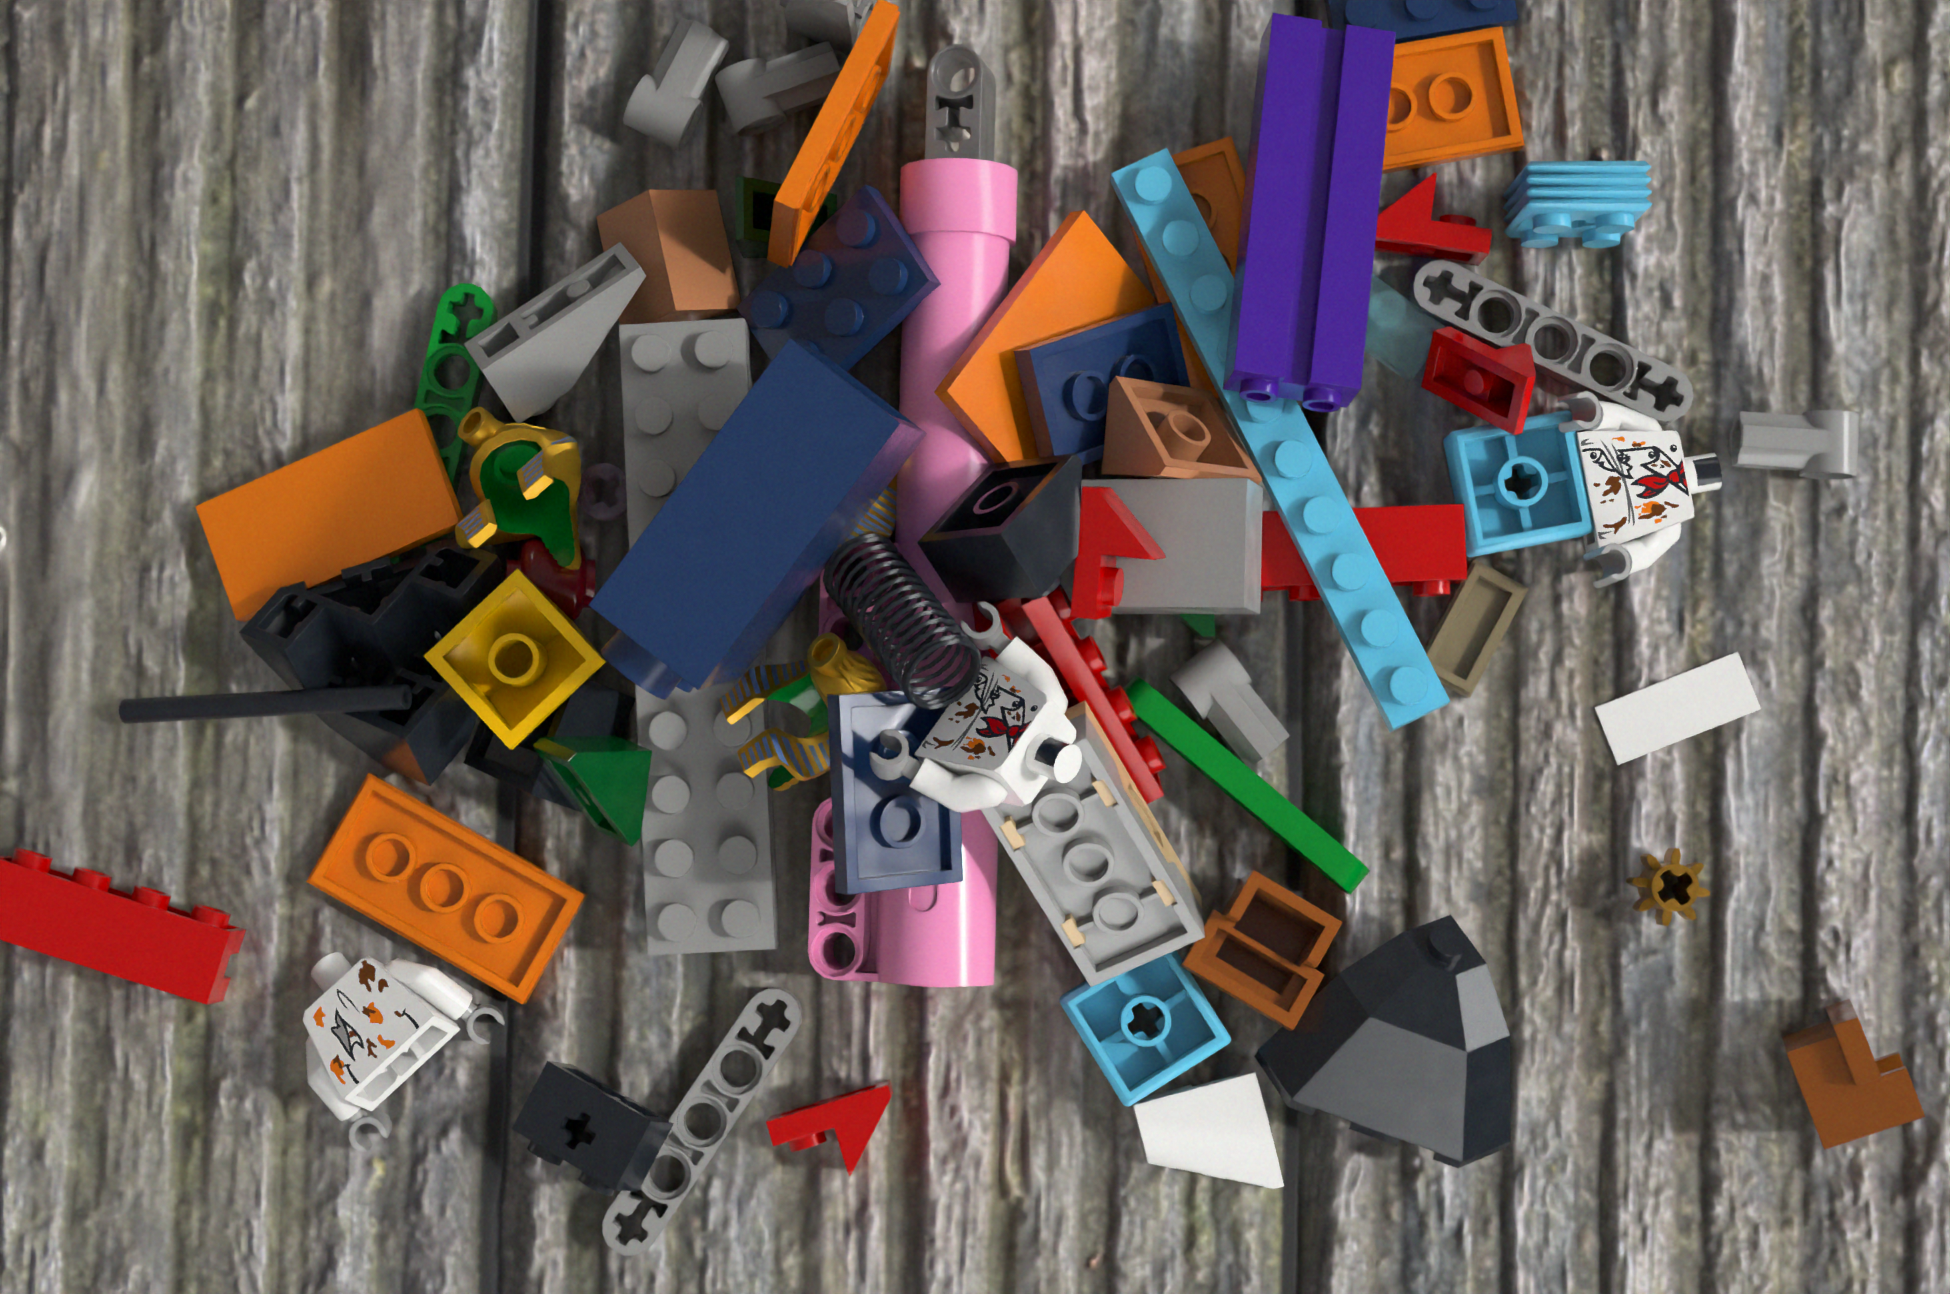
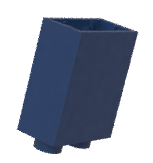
[589,338,927,700]

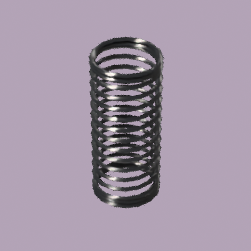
[823,533,982,710]

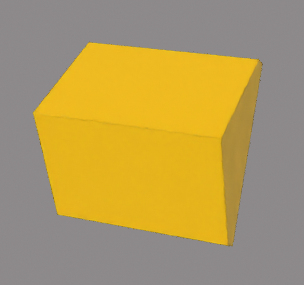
[424,568,606,750]

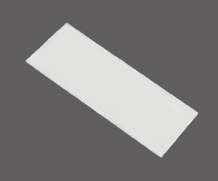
[1595,652,1761,765]

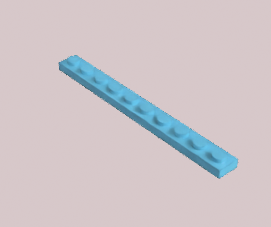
[1110,148,1451,732]

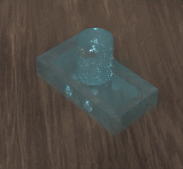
[1365,274,1445,382]

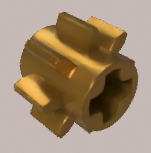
[1626,848,1710,926]

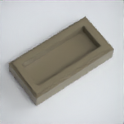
[1424,559,1529,698]

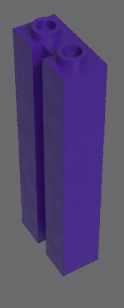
[1223,13,1396,412]

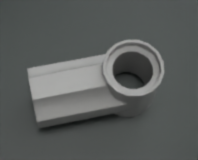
[623,18,730,152]
[715,40,841,138]
[1729,410,1860,480]
[1168,638,1290,768]

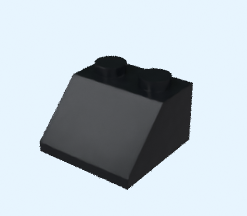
[917,453,1082,603]
[463,679,636,813]

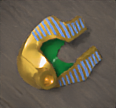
[455,407,581,570]
[719,632,887,791]

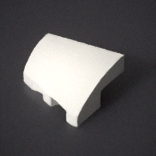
[1132,1070,1284,1189]

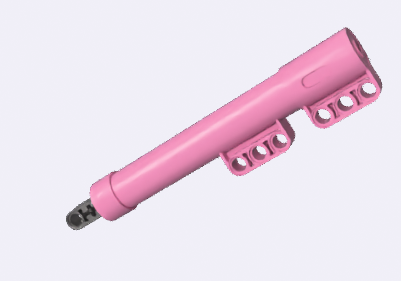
[808,44,1018,987]

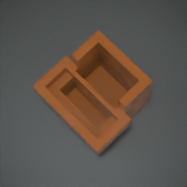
[1180,870,1343,1031]
[1782,999,1925,1150]

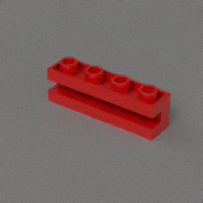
[1261,504,1467,602]
[972,584,1166,804]
[0,848,246,1005]

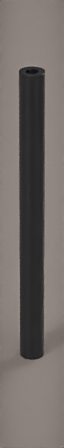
[119,684,412,724]

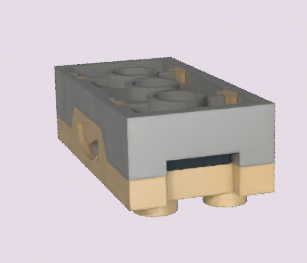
[980,701,1205,987]

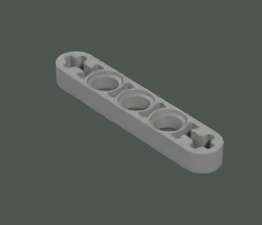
[1409,260,1694,426]
[602,987,802,1256]

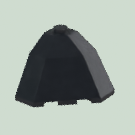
[239,538,502,786]
[1254,915,1511,1168]

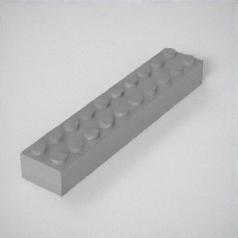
[619,318,780,956]

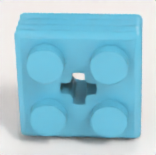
[1503,161,1652,248]
[1443,410,1594,557]
[1059,950,1231,1107]

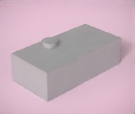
[1060,478,1263,614]

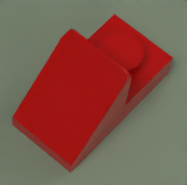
[1375,173,1493,266]
[1421,326,1536,435]
[1070,486,1166,620]
[766,1079,893,1176]

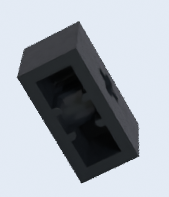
[512,1061,674,1196]

